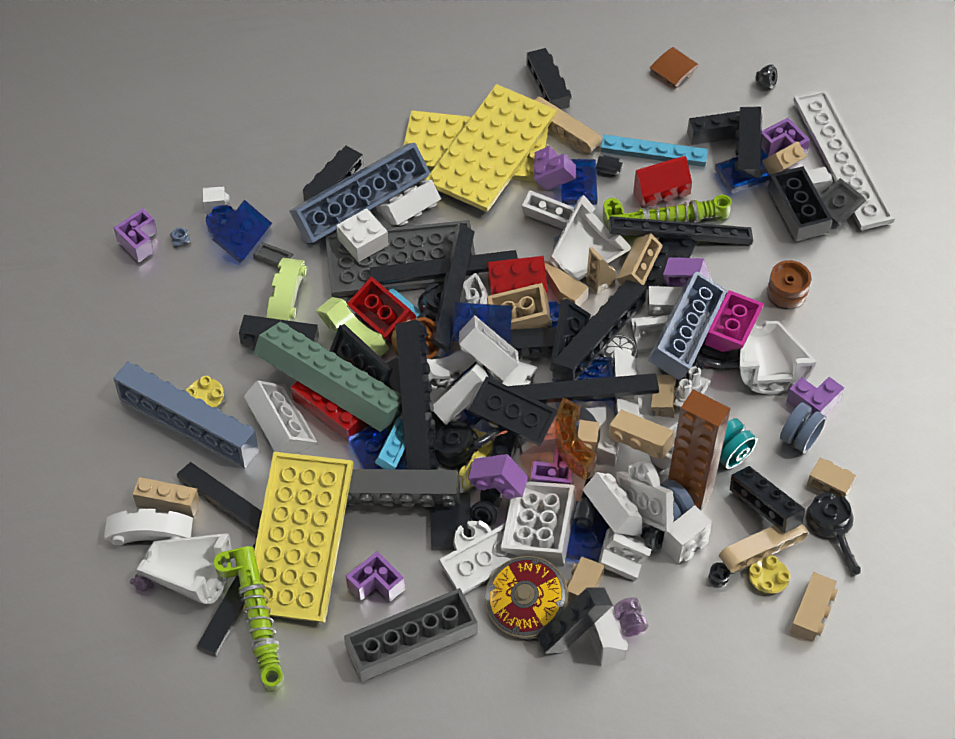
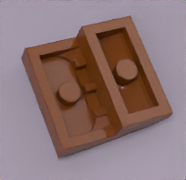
[650,47,699,88]

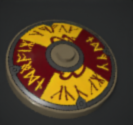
[485,556,569,639]

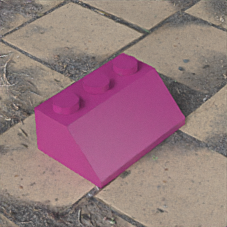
[705,290,764,352]

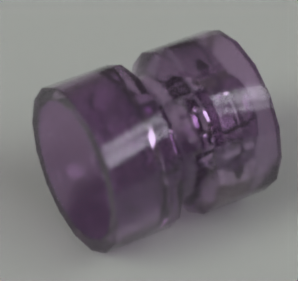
[614,597,649,637]

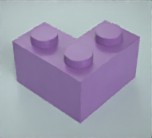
[762,118,810,157]
[534,146,576,191]
[114,208,157,262]
[663,257,712,287]
[786,377,844,415]
[531,446,575,485]
[468,454,528,499]
[346,551,405,602]

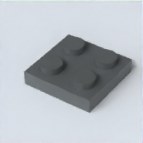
[821,178,866,226]

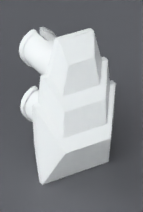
[674,366,711,408]

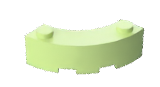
[267,258,307,321]
[316,297,389,357]

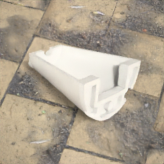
[548,195,632,281]
[740,321,816,394]
[137,534,231,604]

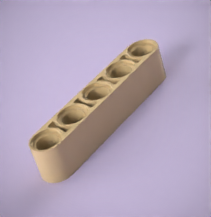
[534,97,602,154]
[719,524,809,573]

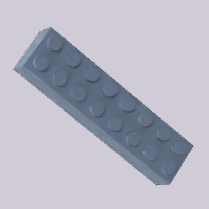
[289,142,430,243]
[113,361,259,468]

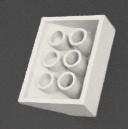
[501,481,576,566]

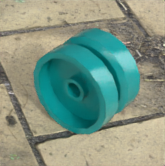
[719,418,758,469]

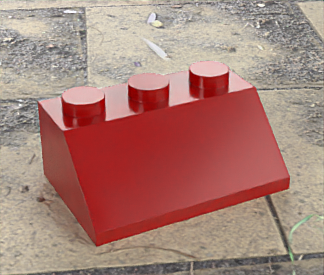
[633,156,692,208]

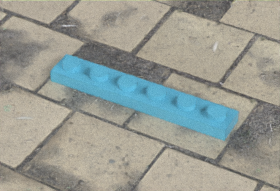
[601,134,708,167]

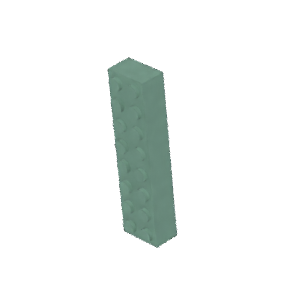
[253,322,402,432]

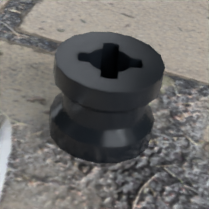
[708,562,731,588]

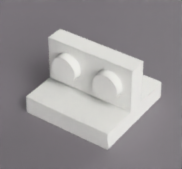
[630,315,669,353]
[598,528,652,581]

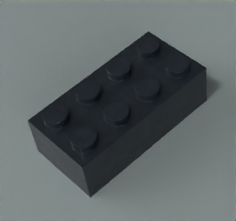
[768,166,833,242]

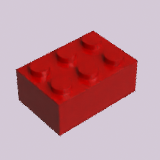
[486,256,548,295]
[347,276,417,344]

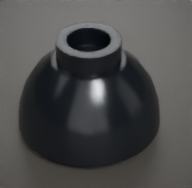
[756,64,778,89]
[470,500,497,527]
[640,525,665,551]

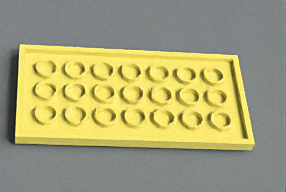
[426,84,557,212]
[404,110,549,182]
[243,452,354,623]

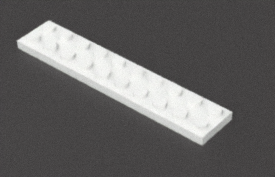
[793,89,895,231]

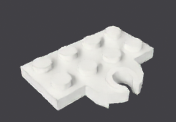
[616,460,674,532]
[439,520,520,594]

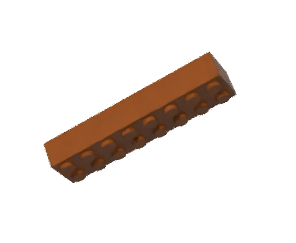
[668,389,731,511]

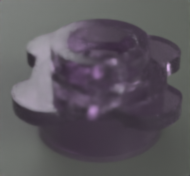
[130,574,155,591]

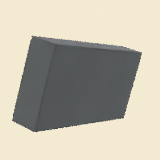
[253,242,295,268]

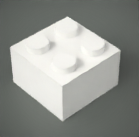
[336,208,389,262]
[662,506,712,565]

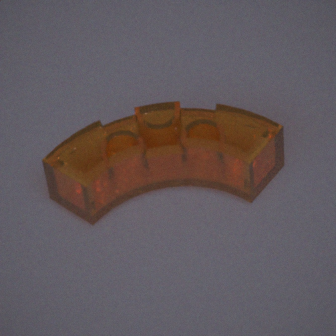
[555,398,597,481]

